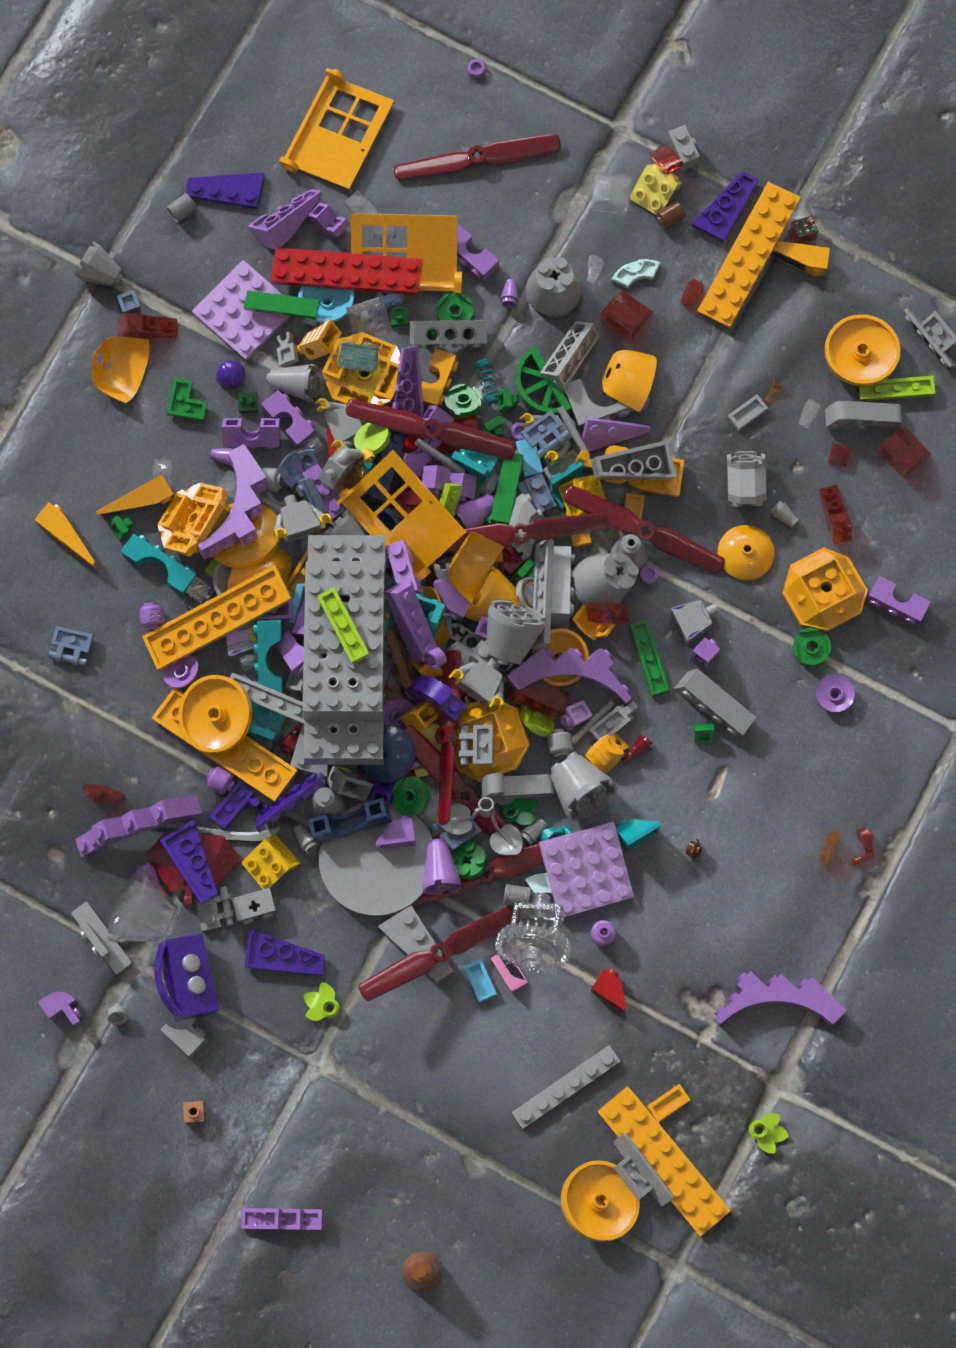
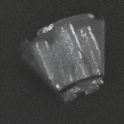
[108,868,181,942]

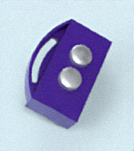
[154,934,220,1021]

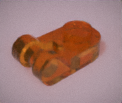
[343,460,368,490]
[819,830,841,865]

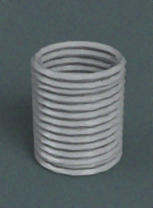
[167,193,197,223]
[503,884,531,908]

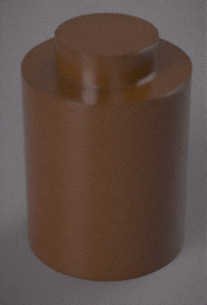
[656,201,686,229]

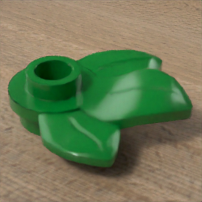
[501,798,537,826]

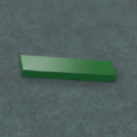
[244,290,320,319]
[490,453,524,525]
[629,619,670,698]

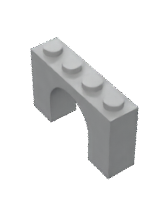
[563,364,649,431]

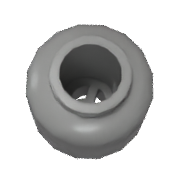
[261,468,285,493]
[547,729,573,758]

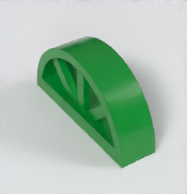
[516,346,572,418]

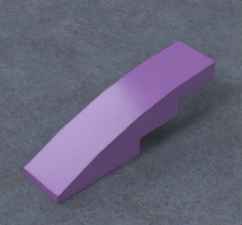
[241,1208,325,1230]

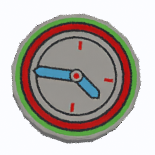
[516,577,534,609]

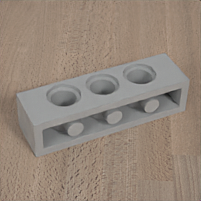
[410,320,487,348]

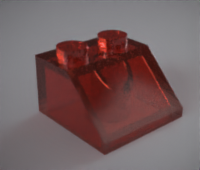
[601,291,653,341]
[878,427,931,478]

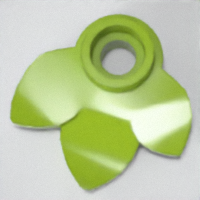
[303,982,340,1021]
[749,1113,789,1154]

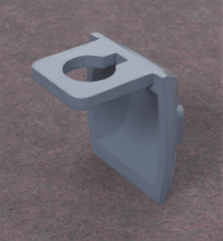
[279,449,320,487]

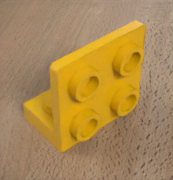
[558,475,607,516]
[242,834,300,889]

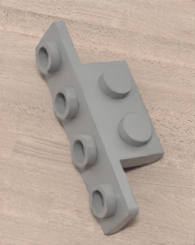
[904,308,956,369]
[71,902,132,974]
[613,1133,674,1206]

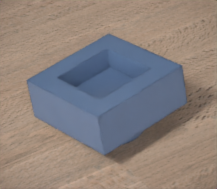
[117,290,141,315]

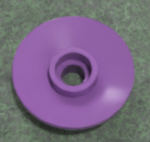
[163,655,199,688]
[816,674,855,712]
[384,698,413,730]

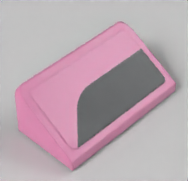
[491,949,528,993]

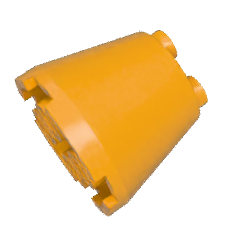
[464,566,521,622]

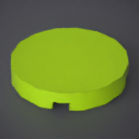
[354,423,391,455]
[520,703,555,737]

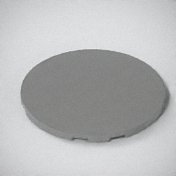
[319,803,432,916]

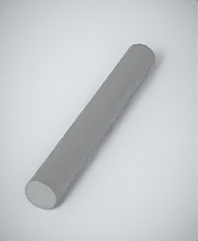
[557,406,590,454]
[415,438,465,473]
[572,700,615,745]

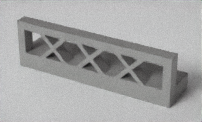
[540,321,600,389]

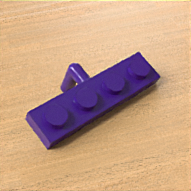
[210,779,261,830]

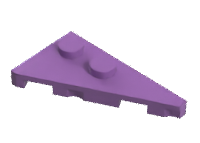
[578,417,650,452]

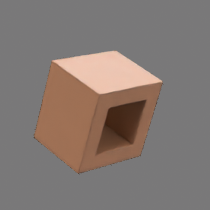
[183,1101,206,1123]

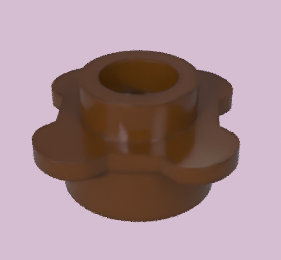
[686,839,702,860]

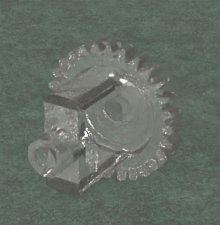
[495,892,571,973]

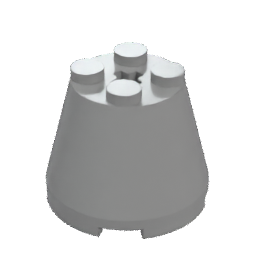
[526,257,582,318]
[572,552,639,611]
[485,600,545,665]
[551,752,617,822]

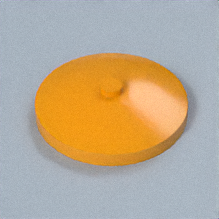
[824,315,900,386]
[213,503,281,568]
[178,675,252,753]
[561,1161,640,1242]

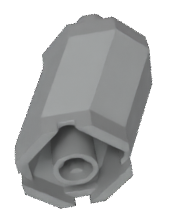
[727,451,767,507]
[509,494,545,563]

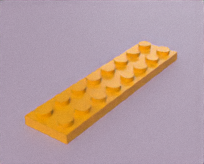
[697,182,801,329]
[142,565,293,671]
[152,688,298,802]
[597,1086,731,1237]

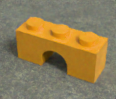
[421,348,459,408]

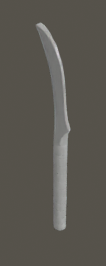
[163,822,280,842]

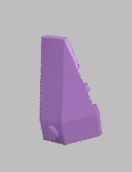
[247,189,323,250]
[393,345,424,418]

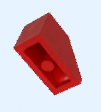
[591,968,626,1012]

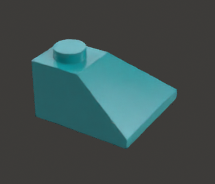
[616,819,662,851]

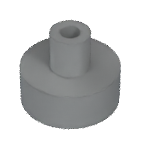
[108,1004,128,1025]

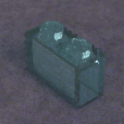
[337,340,379,373]

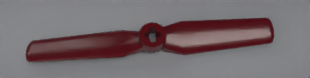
[394,133,561,180]
[346,399,516,460]
[564,485,725,574]
[444,513,609,553]
[435,650,461,825]
[404,726,526,849]
[405,844,544,909]
[359,906,515,1001]

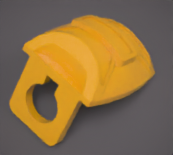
[572,605,616,641]
[585,733,629,773]

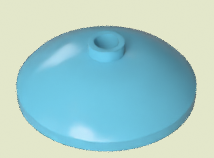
[298,287,354,323]

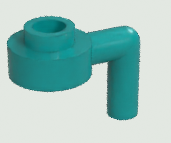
[540,825,573,841]

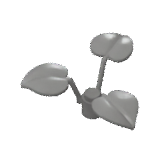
[437,772,523,855]

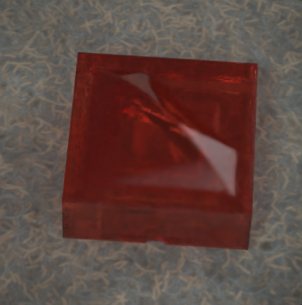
[828,443,851,467]

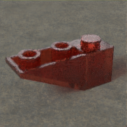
[117,313,178,339]
[819,485,852,544]
[508,686,569,719]

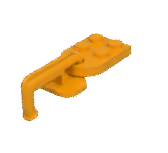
[575,445,685,498]

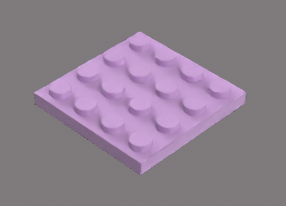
[192,260,290,361]
[538,822,634,918]

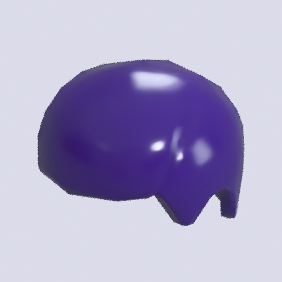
[215,360,245,389]

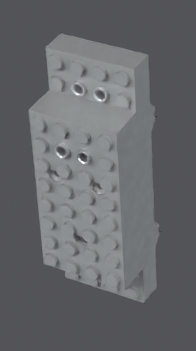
[303,535,386,765]

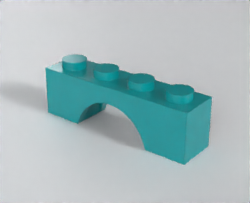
[120,534,198,597]
[254,619,283,694]

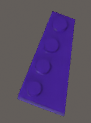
[691,171,759,243]
[185,173,265,209]
[255,772,326,833]
[160,820,218,905]
[245,928,325,976]

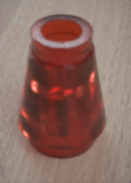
[680,278,705,307]

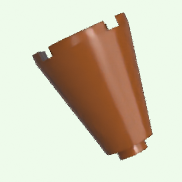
[402,1251,442,1292]

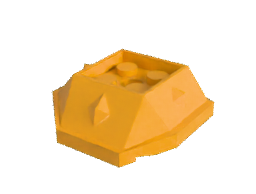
[322,332,400,406]
[157,483,230,557]
[782,548,868,632]
[453,701,530,782]

